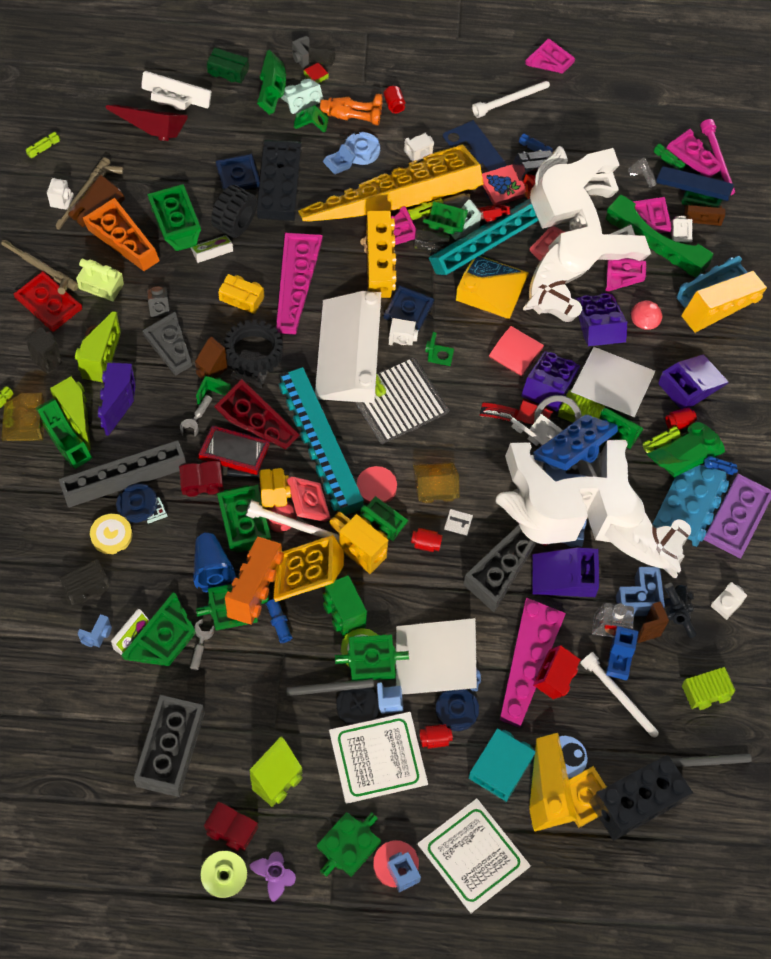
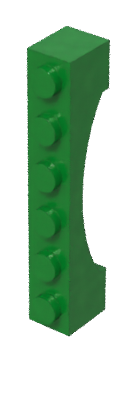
[605,194,714,278]

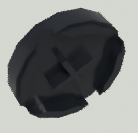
[337,687,380,725]

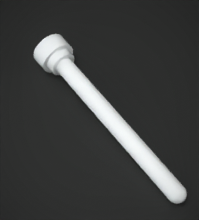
[472,81,550,118]
[246,500,339,543]
[580,652,659,738]

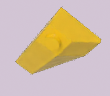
[529,733,577,831]

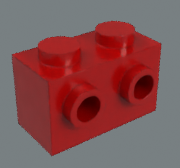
[533,645,581,699]

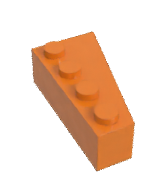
[83,198,160,271]
[225,537,284,625]

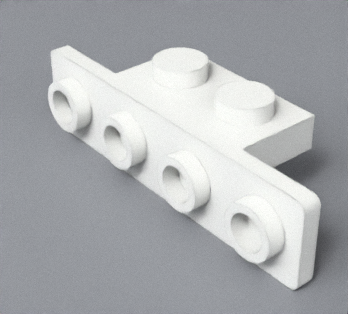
[142,71,211,110]
[510,414,578,470]

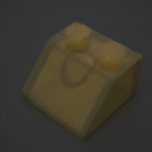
[1,393,45,441]
[413,462,460,503]

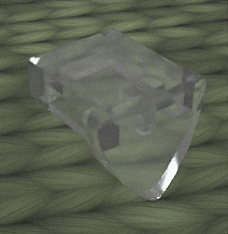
[628,158,656,188]

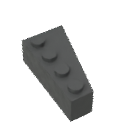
[464,525,536,612]

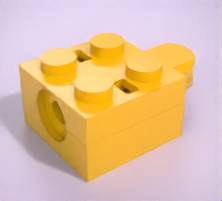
[329,512,388,574]

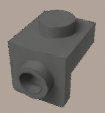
[292,36,309,68]
[147,286,170,317]

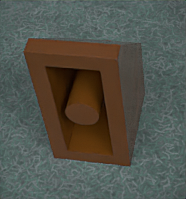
[195,337,227,380]

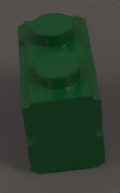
[207,48,249,83]

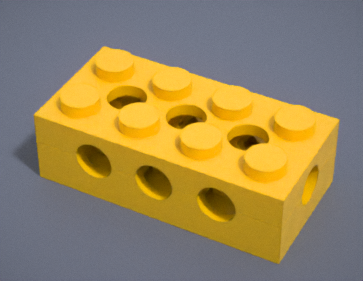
[366,211,396,298]

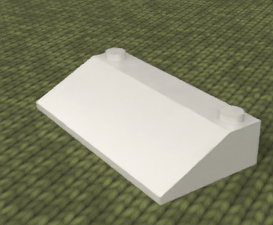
[315,291,381,403]

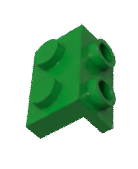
[423,201,468,235]

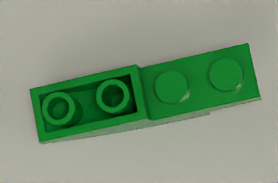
[257,50,286,115]

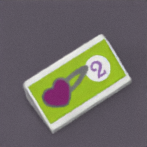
[191,235,233,263]
[111,609,149,655]

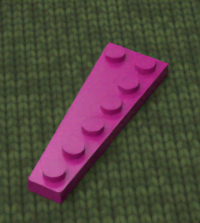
[276,233,322,334]
[500,598,566,728]

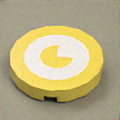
[90,514,133,554]

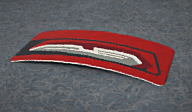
[480,403,519,422]

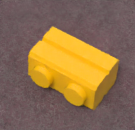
[218,274,264,314]
[259,468,291,508]

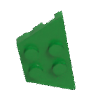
[122,592,196,666]

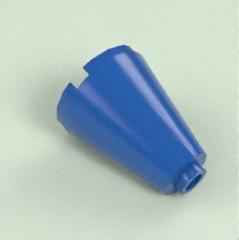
[193,533,236,592]

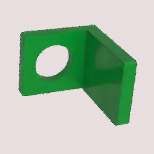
[294,105,328,132]
[425,332,454,366]
[196,376,231,405]

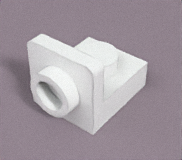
[670,216,692,243]
[711,582,747,620]

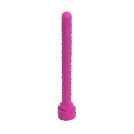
[700,119,735,195]

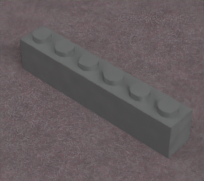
[59,440,186,508]

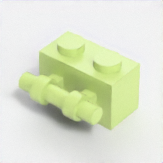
[76,258,124,302]

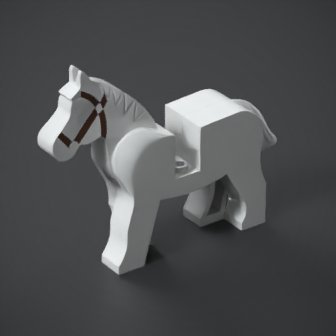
[523,146,651,322]
[496,440,691,578]

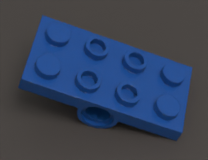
[533,415,618,471]

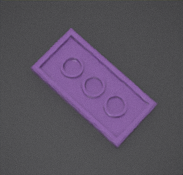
[704,474,771,559]

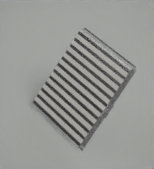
[355,358,450,444]

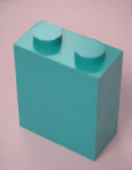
[468,728,536,802]

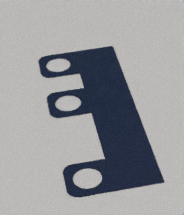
[443,120,507,204]

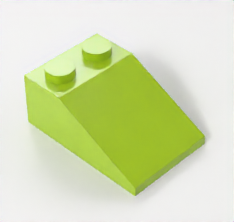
[75,311,121,382]
[50,376,91,451]
[250,737,302,807]

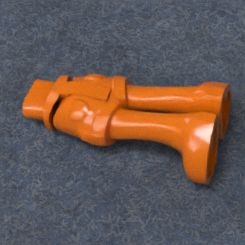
[320,94,382,125]

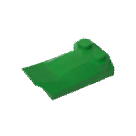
[147,184,201,251]
[646,422,725,477]
[217,485,271,552]

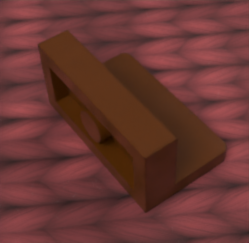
[684,205,725,226]
[637,601,669,643]

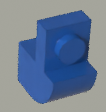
[606,626,639,680]

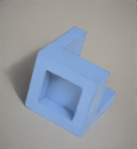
[377,682,403,714]

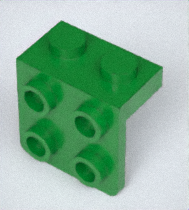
[599,408,644,449]
[360,496,408,541]

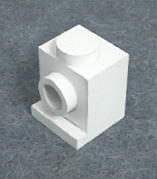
[404,133,434,162]
[47,178,73,210]
[389,318,418,345]

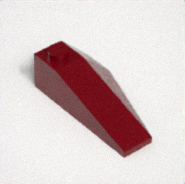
[106,105,188,141]
[214,379,300,450]

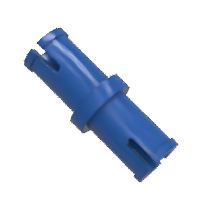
[266,599,293,643]

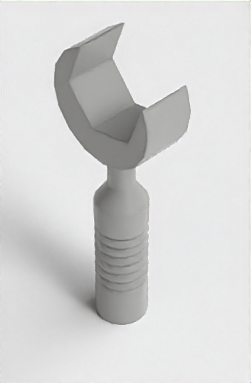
[180,395,212,436]
[190,619,214,670]

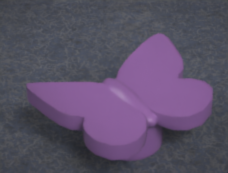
[250,852,296,902]

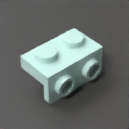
[281,79,324,114]

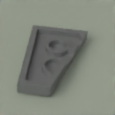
[142,312,192,376]

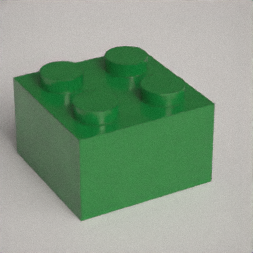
[323,575,367,637]

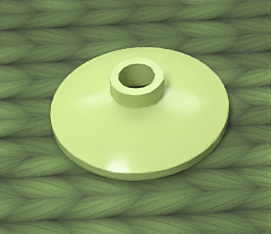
[201,851,247,898]

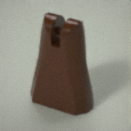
[68,175,125,227]

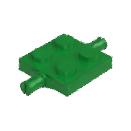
[196,584,269,631]
[335,635,409,681]
[316,812,381,877]

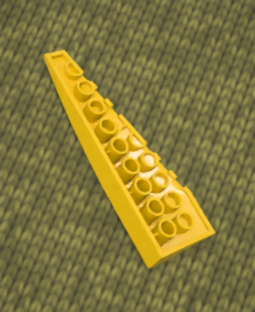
[298,144,483,221]

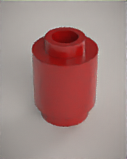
[383,86,405,114]
[665,407,697,430]
[411,528,443,552]
[419,724,453,749]

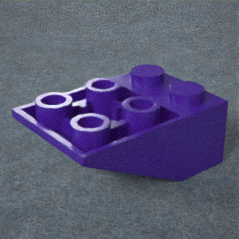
[575,293,627,346]
[521,351,580,411]
[658,354,729,409]
[98,363,136,436]
[532,548,599,598]

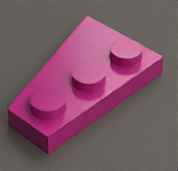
[667,129,722,178]

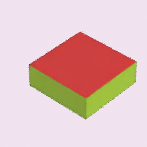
[304,62,329,83]

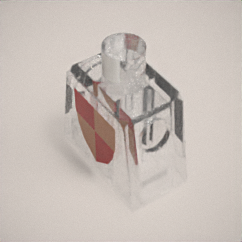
[592,603,634,637]

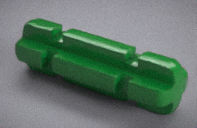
[654,144,686,171]

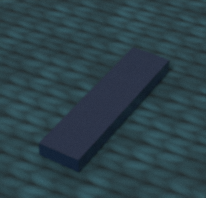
[656,166,734,201]

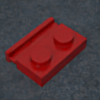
[478,204,510,221]

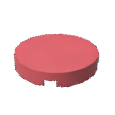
[357,466,397,504]
[373,841,419,887]

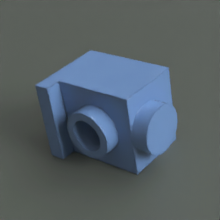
[387,852,421,892]

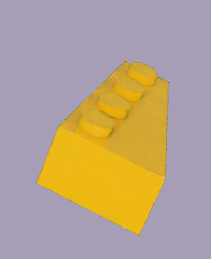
[681,271,767,333]

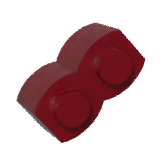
[179,461,224,497]
[204,802,258,851]

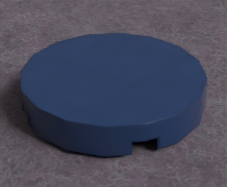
[116,484,158,523]
[436,689,479,731]

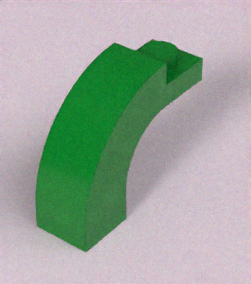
[35,398,93,469]

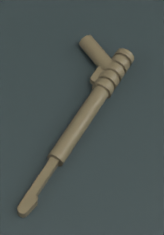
[56,157,123,230]
[1,240,78,295]

